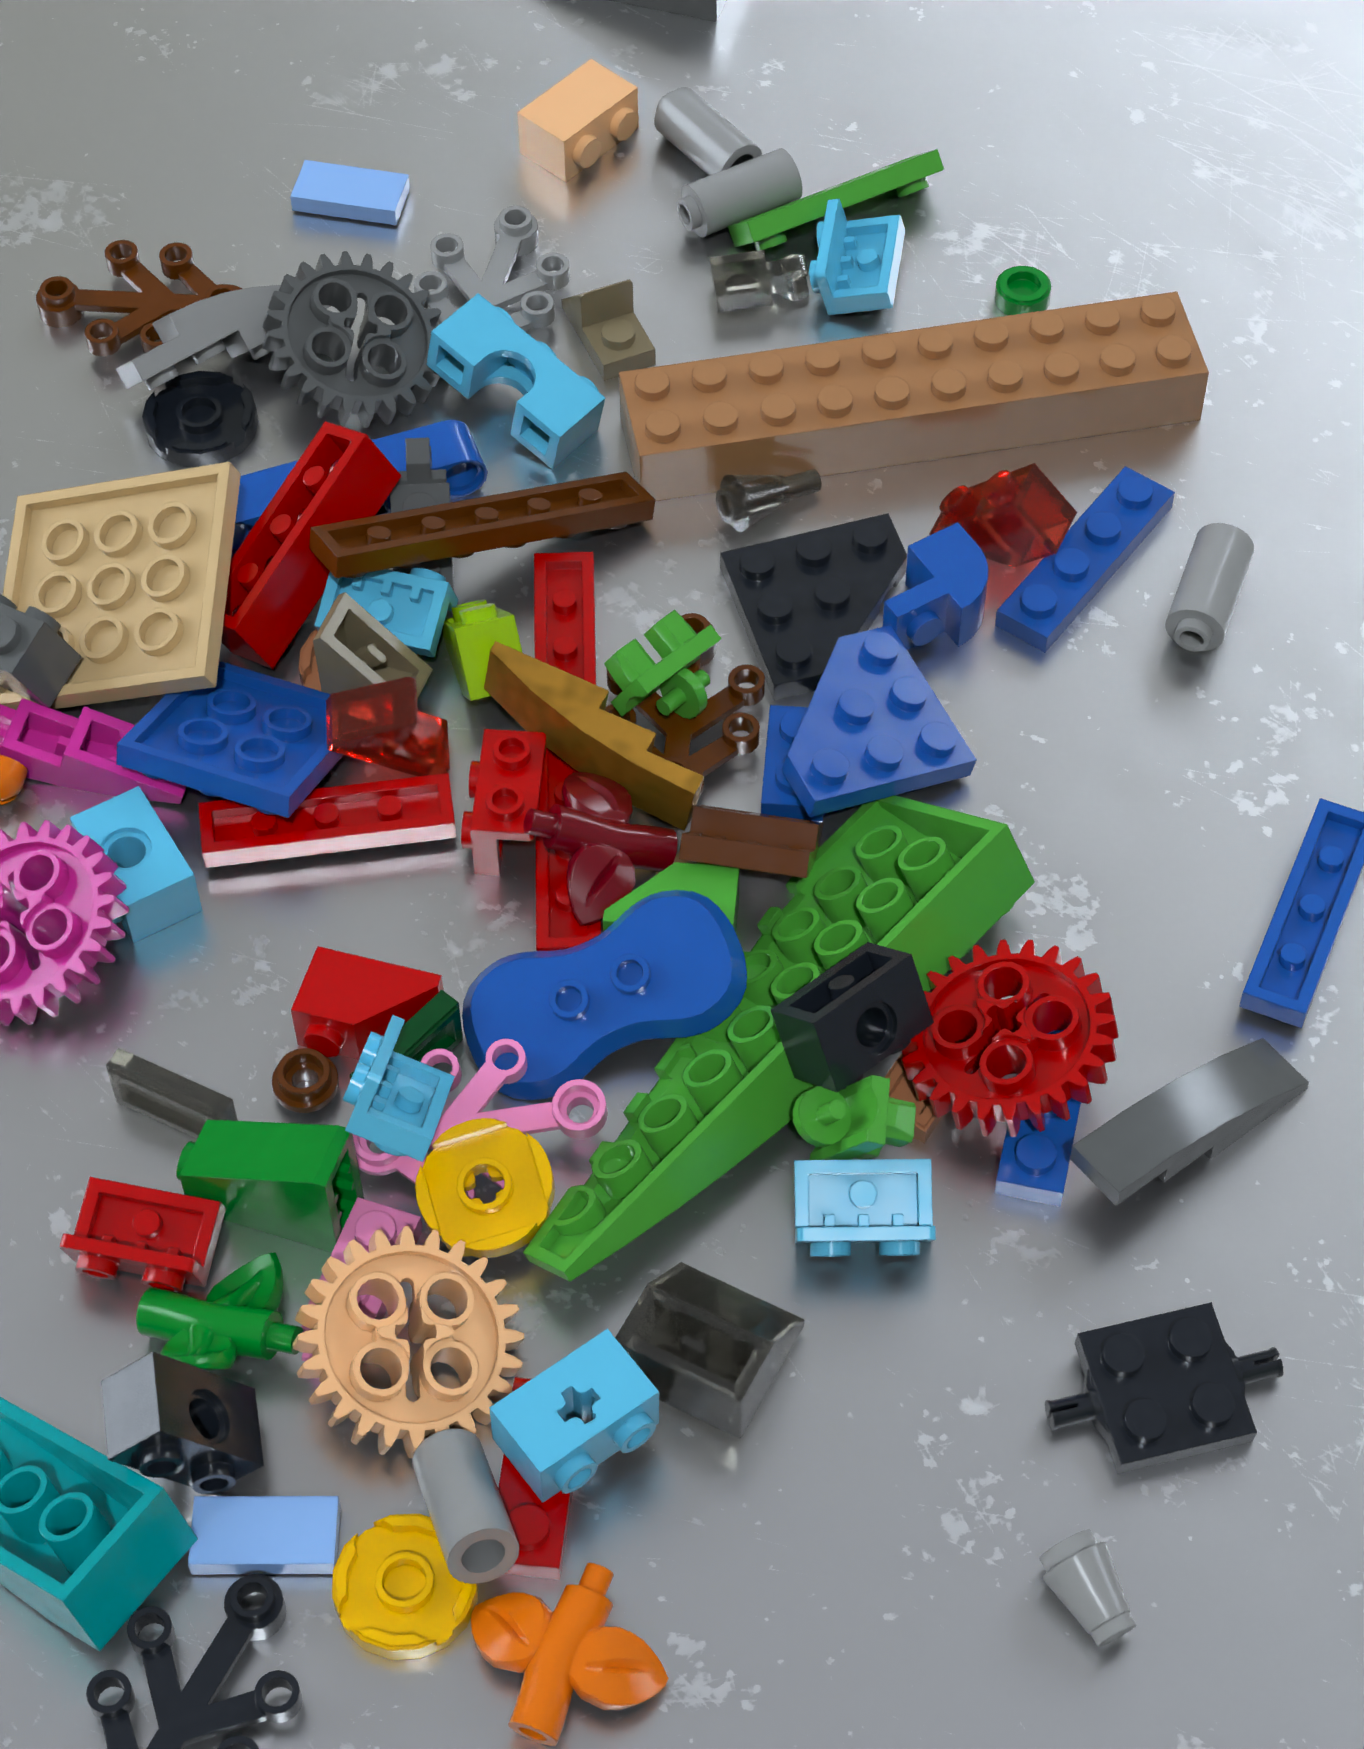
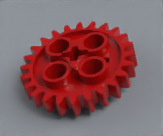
[902,939,1119,1137]

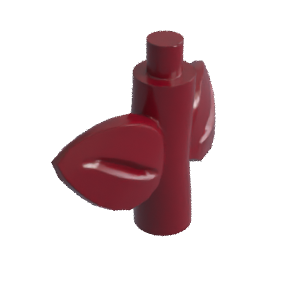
[523,772,678,926]

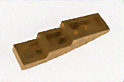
[484,641,704,831]

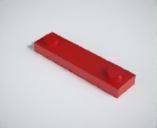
[198,773,457,868]

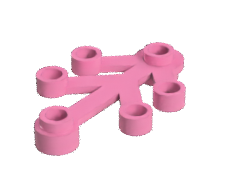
[353,1038,608,1199]

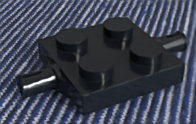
[1045,1302,1283,1474]

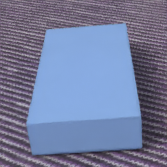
[290,160,410,225]
[188,1496,341,1575]

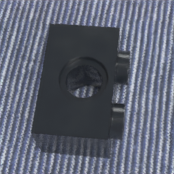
[771,942,934,1093]
[101,1351,264,1495]

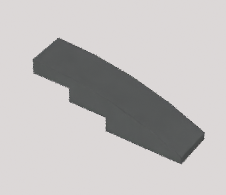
[1070,1038,1309,1206]

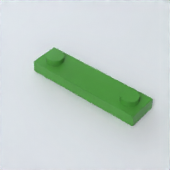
[728,149,944,252]

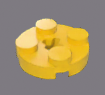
[415,1118,555,1258]

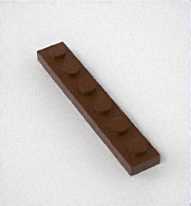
[309,472,656,578]

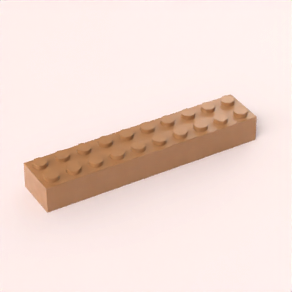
[619,291,1209,501]

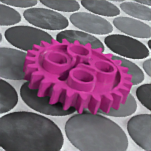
[0,820,129,1026]

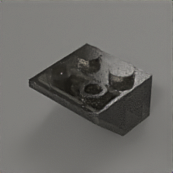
[615,1262,805,1439]

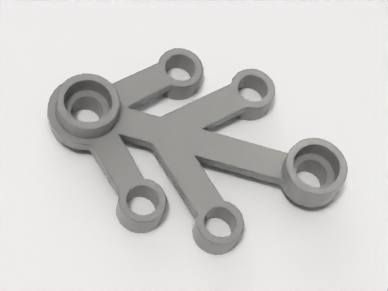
[414,206,570,331]

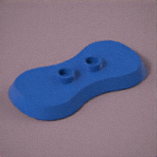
[462,890,747,1101]

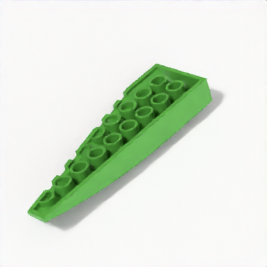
[523,795,1035,1282]

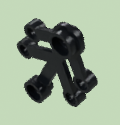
[86,1574,302,1749]

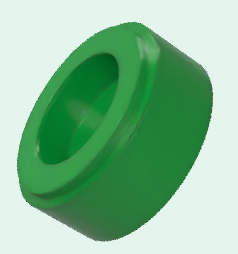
[995,266,1051,316]

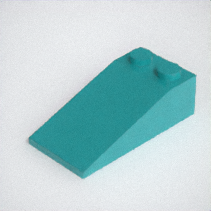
[0,1397,198,1652]

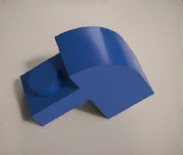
[883,522,989,650]

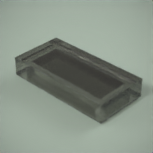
[106,1048,238,1139]

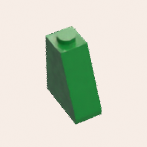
[176,1119,364,1253]

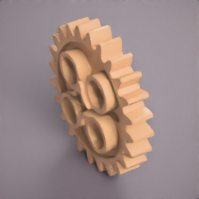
[292,1226,524,1458]

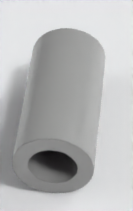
[654,87,762,176]
[677,148,802,237]
[1165,523,1254,652]
[412,1429,519,1584]

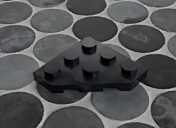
[720,513,907,701]

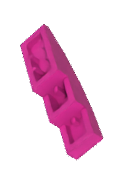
[0,698,187,804]

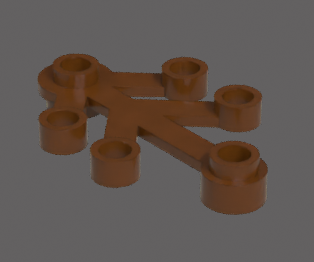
[36,240,242,357]
[605,613,765,799]

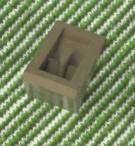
[313,592,433,718]

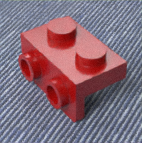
[461,729,547,876]
[59,1177,226,1293]

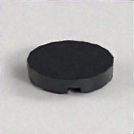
[142,371,259,467]

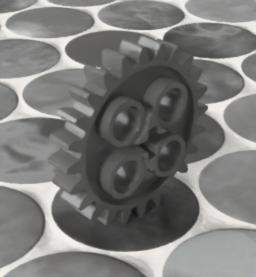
[262,251,441,428]

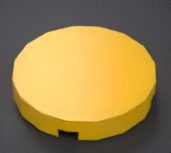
[332,1513,478,1660]

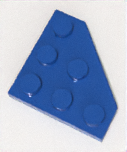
[782,625,977,817]

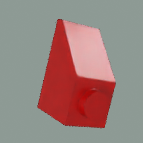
[291,946,444,1060]

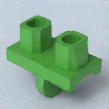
[604,610,722,719]
[793,1075,916,1160]

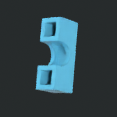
[426,293,605,470]

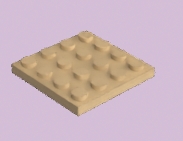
[0,462,241,710]

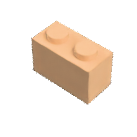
[517,59,639,182]

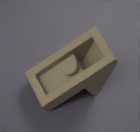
[561,279,656,381]

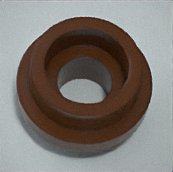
[272,1048,339,1113]

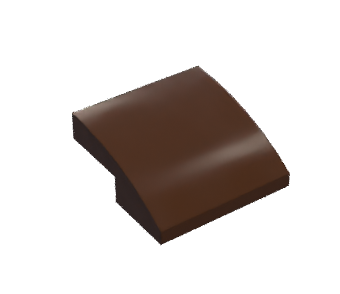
[679,805,824,878]

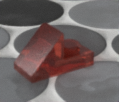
[326,677,450,777]

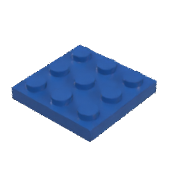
[116,661,370,818]

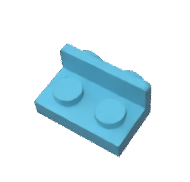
[314,568,458,658]

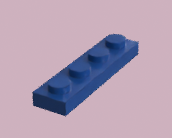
[995,466,1175,653]
[1239,798,1364,1028]

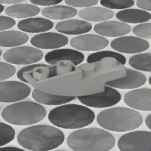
[116,285,331,391]

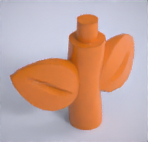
[471,1563,669,1746]

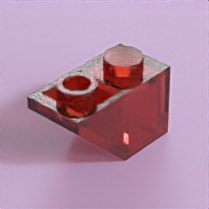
[929,463,1077,568]

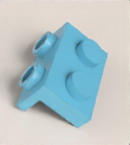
[809,199,905,315]
[342,1015,455,1162]
[794,1159,936,1257]

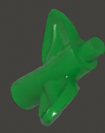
[136,1252,304,1371]

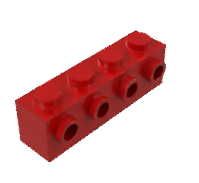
[221,421,401,669]

